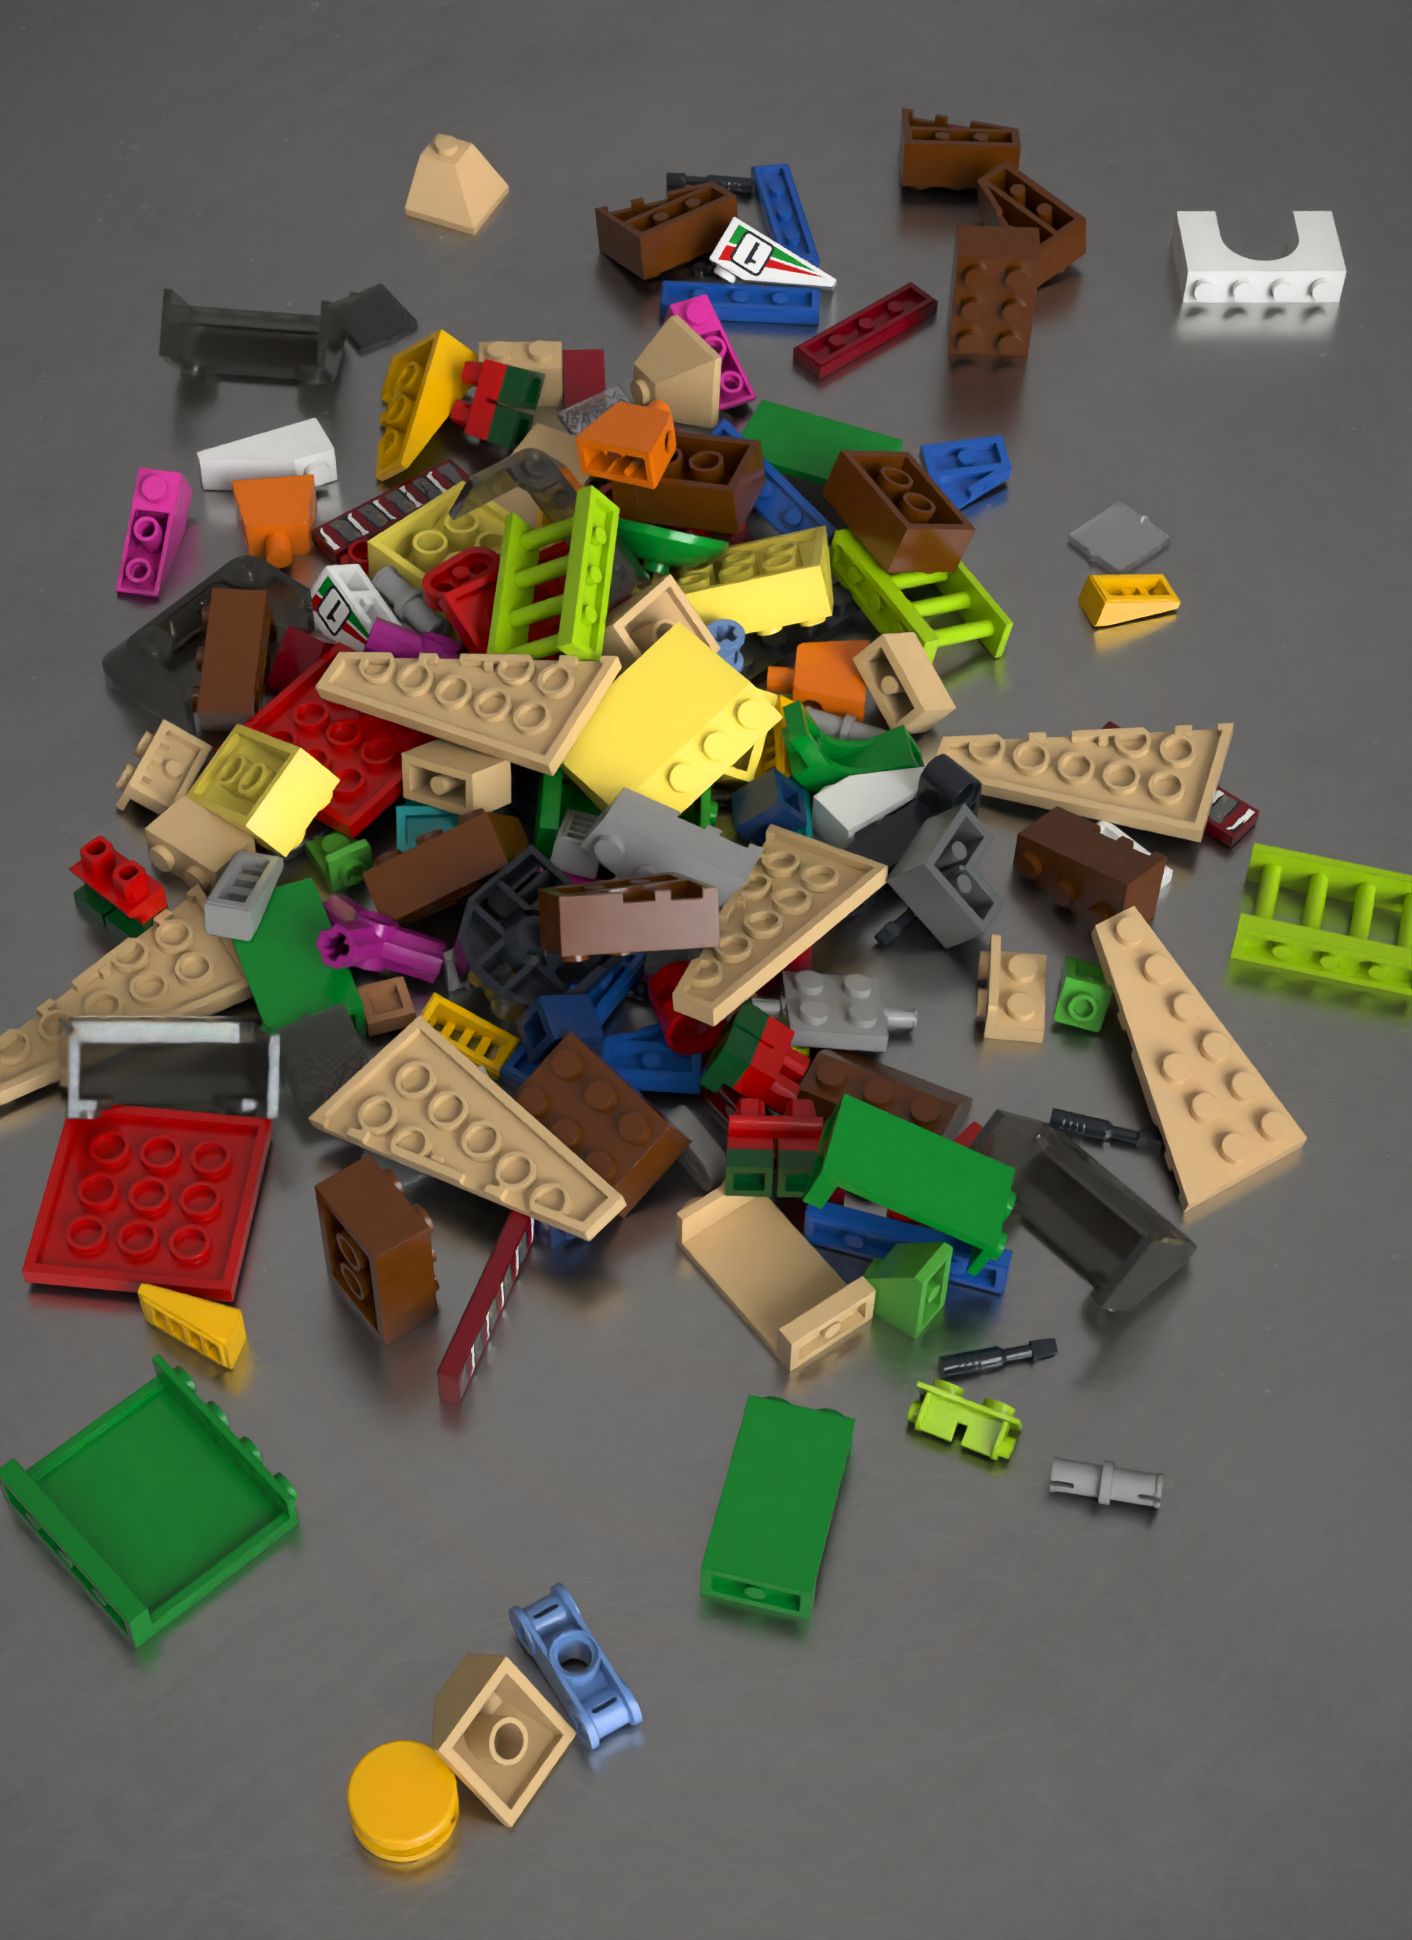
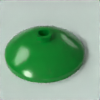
[615,518,729,574]

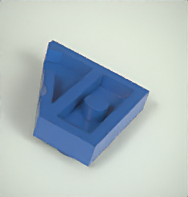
[919,435,1012,509]
[602,1023,702,1094]

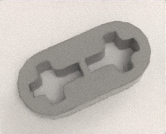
[664,1105,727,1192]

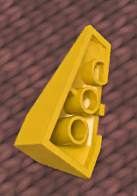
[376,329,479,482]

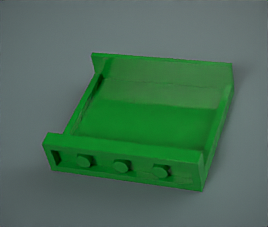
[0,1354,298,1648]

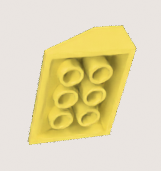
[367,481,555,639]
[650,525,834,636]
[560,621,783,815]

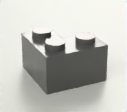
[886,803,1004,949]

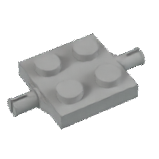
[749,970,917,1052]

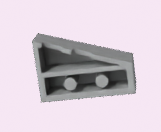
[580,787,764,909]

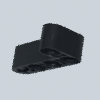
[843,754,982,917]

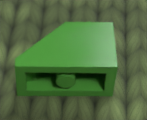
[863,1242,953,1340]

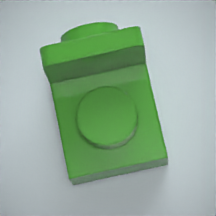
[305,830,373,893]
[1054,956,1113,1032]

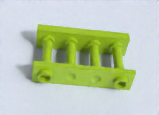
[487,485,620,661]
[829,528,1013,663]
[1230,843,1412,996]

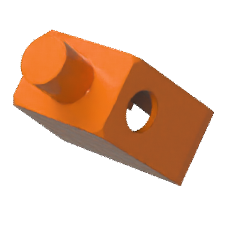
[576,399,676,489]
[232,474,318,568]
[766,640,870,723]

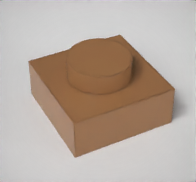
[356,976,416,1036]

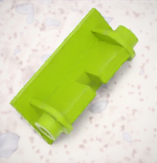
[907,1378,1023,1461]

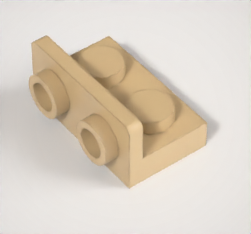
[115,719,213,815]
[976,934,1047,1043]

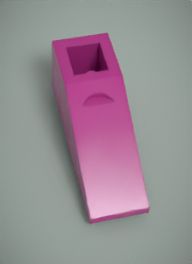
[662,294,756,412]
[115,468,193,598]

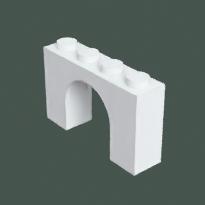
[1171,211,1346,303]

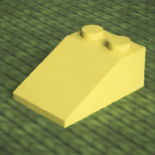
[186,723,340,857]

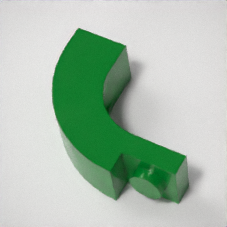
[781,700,925,794]

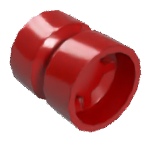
[647,961,727,1055]

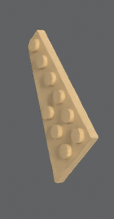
[315,652,622,776]
[935,723,1234,843]
[672,824,888,1026]
[0,884,252,1105]
[1091,906,1308,1213]
[308,1015,627,1241]

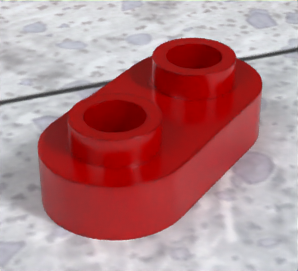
[422,547,500,612]

